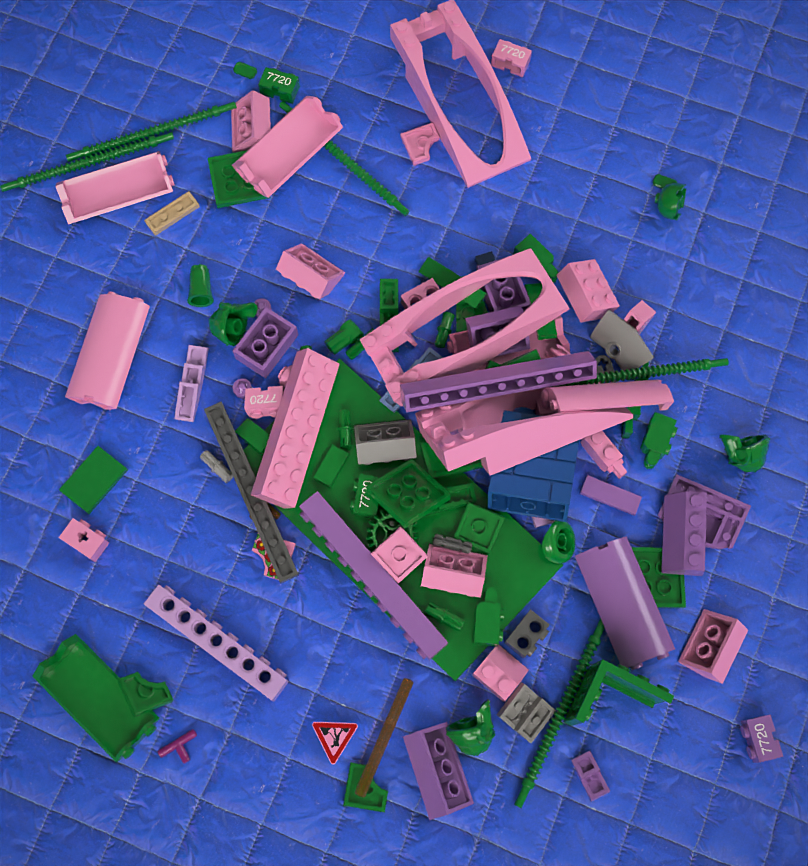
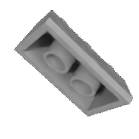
[354,419,416,465]

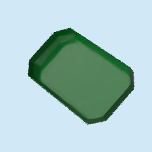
[233,62,257,79]
[652,174,677,189]

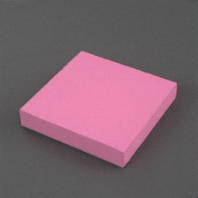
[371,526,428,583]

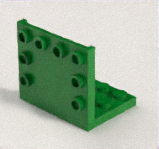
[563,659,674,726]

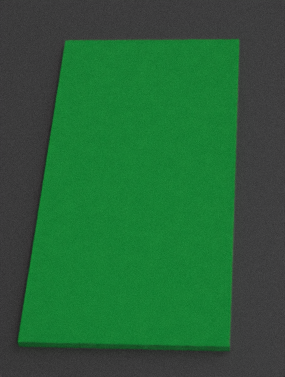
[243,358,563,681]

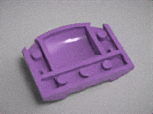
[658,475,751,549]

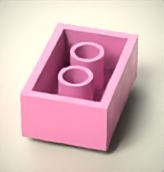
[556,259,620,323]

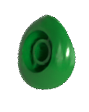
[542,520,575,564]

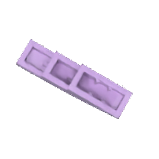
[174,345,209,422]

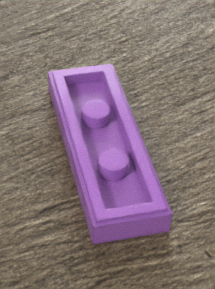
[580,475,642,516]

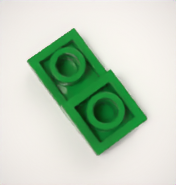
[235,418,270,454]

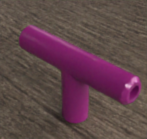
[158,729,197,763]

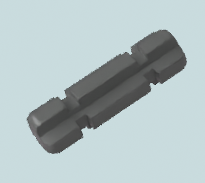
[433,534,472,554]

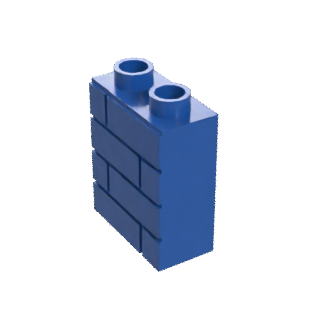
[488,407,579,522]

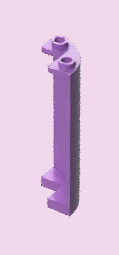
[575,536,675,670]

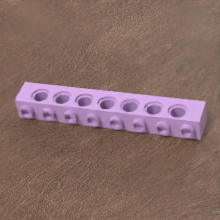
[144,585,289,702]

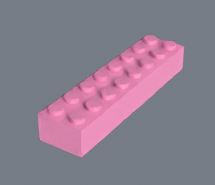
[251,348,339,509]

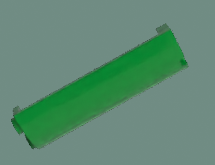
[32,634,160,763]

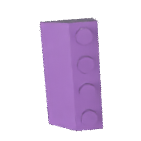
[661,491,707,576]
[403,722,474,820]

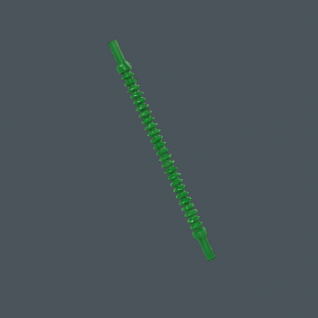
[66,101,237,162]
[279,101,410,216]
[0,132,174,192]
[551,358,729,387]
[514,618,605,808]

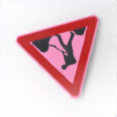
[312,722,358,764]

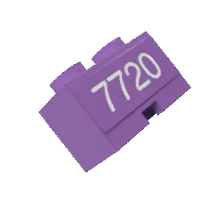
[740,715,784,763]

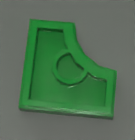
[118,672,173,718]
[343,762,388,813]

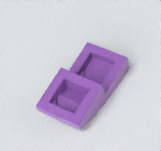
[571,751,610,802]

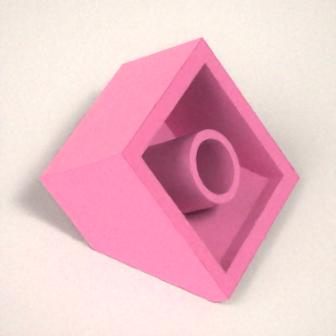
[472,645,529,702]

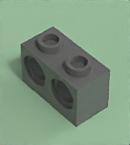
[504,609,550,658]

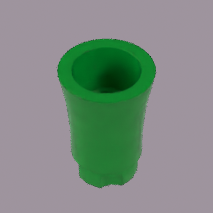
[187,264,214,307]

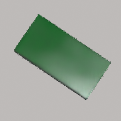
[313,444,349,488]

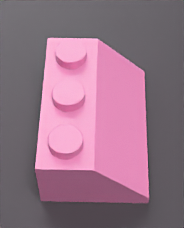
[231,90,271,153]
[276,244,345,299]
[421,544,488,598]
[678,609,748,684]

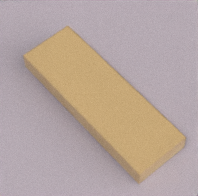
[144,191,200,236]

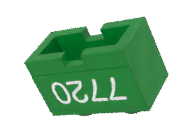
[258,67,300,104]
[350,474,381,520]

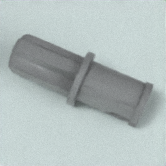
[200,450,233,484]

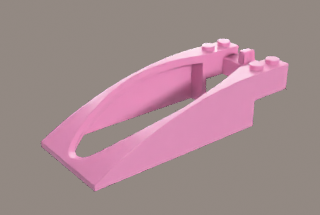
[390,0,531,188]
[360,248,570,407]
[415,383,633,476]

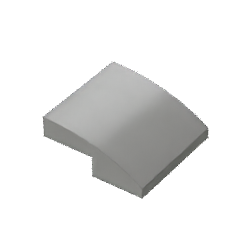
[497,682,556,743]

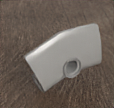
[590,310,654,372]

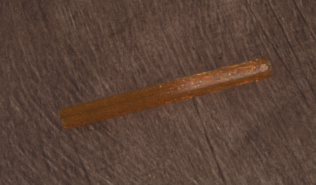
[355,678,413,797]

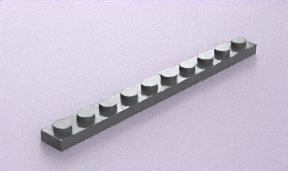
[204,401,299,583]

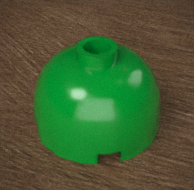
[655,183,686,220]

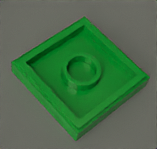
[453,501,505,554]

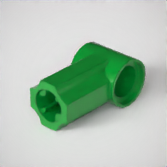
[324,319,364,355]

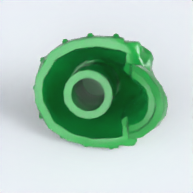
[208,302,258,346]
[719,434,770,472]
[446,699,495,756]

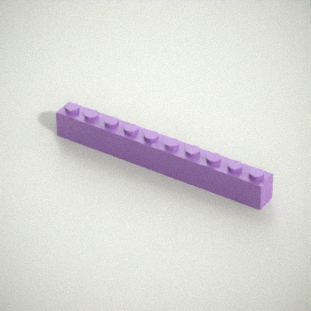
[400,351,597,413]
[299,491,448,661]

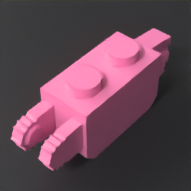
[580,431,627,479]

